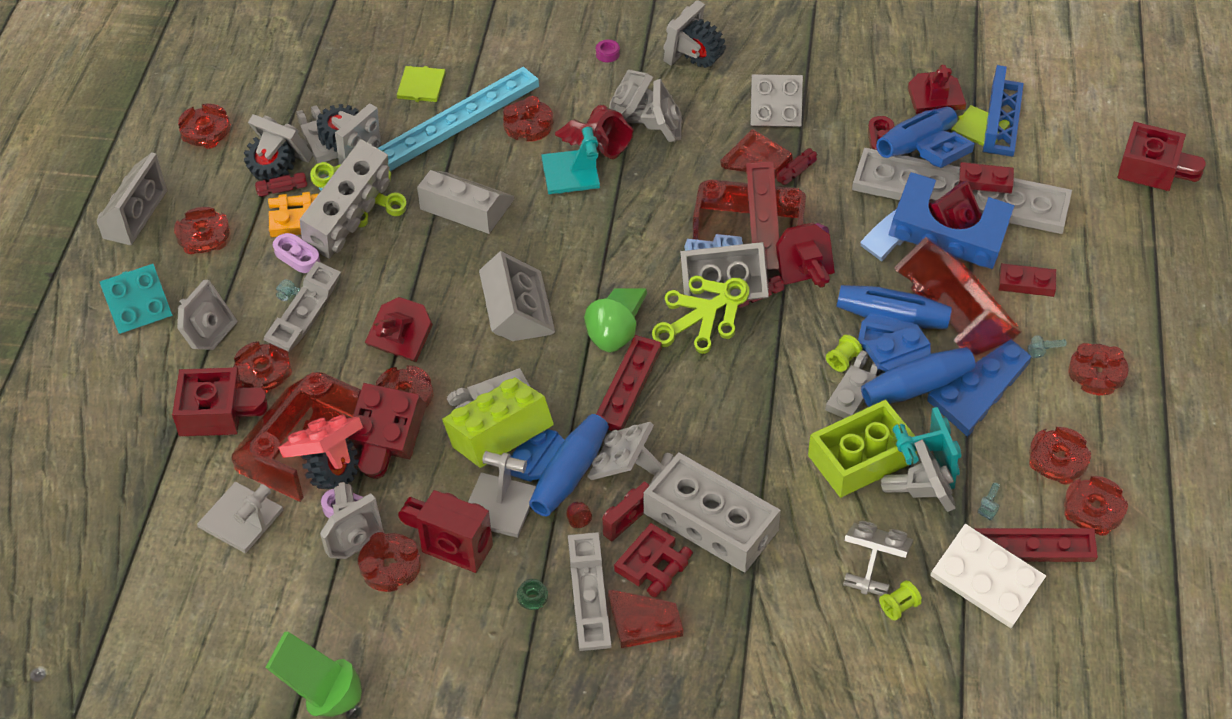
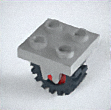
[663,0,726,68]
[317,103,381,165]
[244,114,313,182]

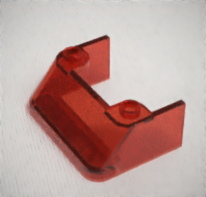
[693,180,806,240]
[894,237,1022,356]
[231,372,361,502]

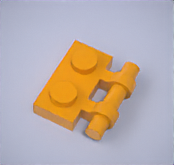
[268,192,319,237]

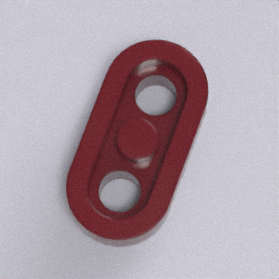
[868,116,894,150]

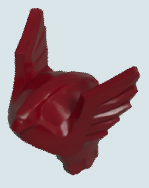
[555,105,634,159]

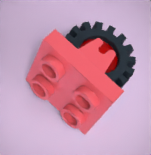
[279,415,363,489]

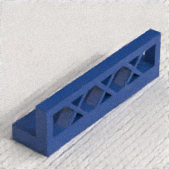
[982,65,1024,157]

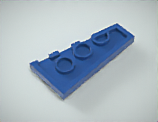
[927,339,1031,437]

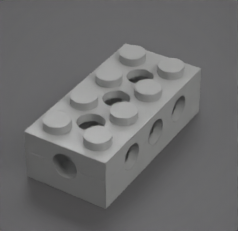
[299,139,390,259]
[644,452,781,573]

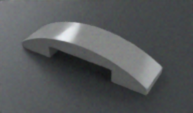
[264,261,341,352]
[568,532,611,651]

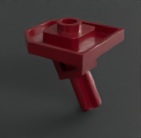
[908,64,966,114]
[928,181,982,229]
[776,222,835,288]
[365,297,433,362]

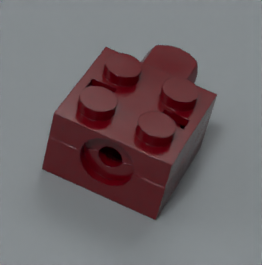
[1117,121,1206,191]
[172,367,268,437]
[348,383,426,479]
[398,490,493,573]

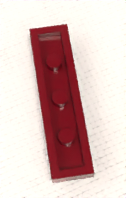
[746,161,779,271]
[596,335,662,431]
[973,528,1098,562]

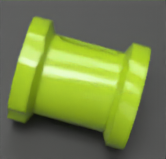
[826,335,862,372]
[879,580,922,621]

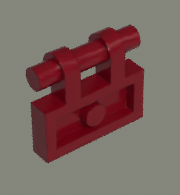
[614,523,693,598]

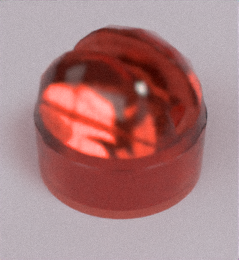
[566,502,592,528]

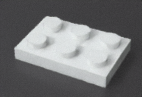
[930,524,1046,628]

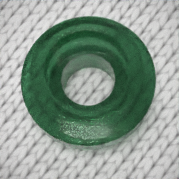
[517,579,548,610]

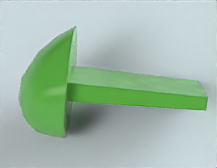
[584,288,647,353]
[265,632,362,717]

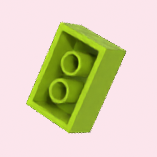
[442,377,554,468]
[808,400,917,498]

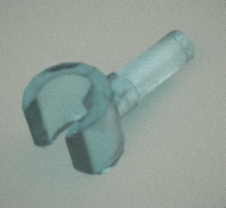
[276,279,300,301]
[1028,335,1067,358]
[978,483,1000,520]

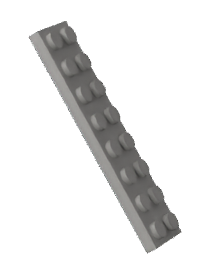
[852,147,1072,234]

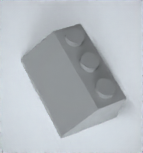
[97,152,167,245]
[417,170,514,234]
[680,242,769,300]
[479,251,555,341]

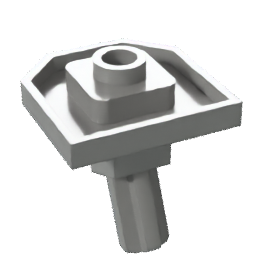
[609,70,672,119]
[625,79,682,142]
[177,280,238,350]
[881,439,956,512]
[320,482,385,559]

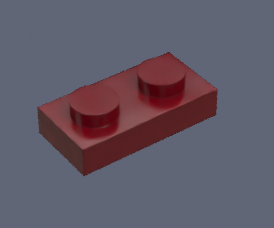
[958,162,1014,194]
[998,263,1056,297]
[602,481,650,542]

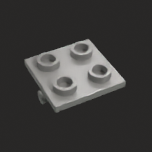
[750,74,803,127]
[587,422,674,485]
[468,451,536,538]
[197,482,283,554]
[843,521,913,596]

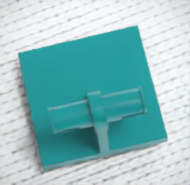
[541,127,600,194]
[99,264,173,334]
[892,407,961,489]

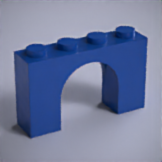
[888,172,1015,269]

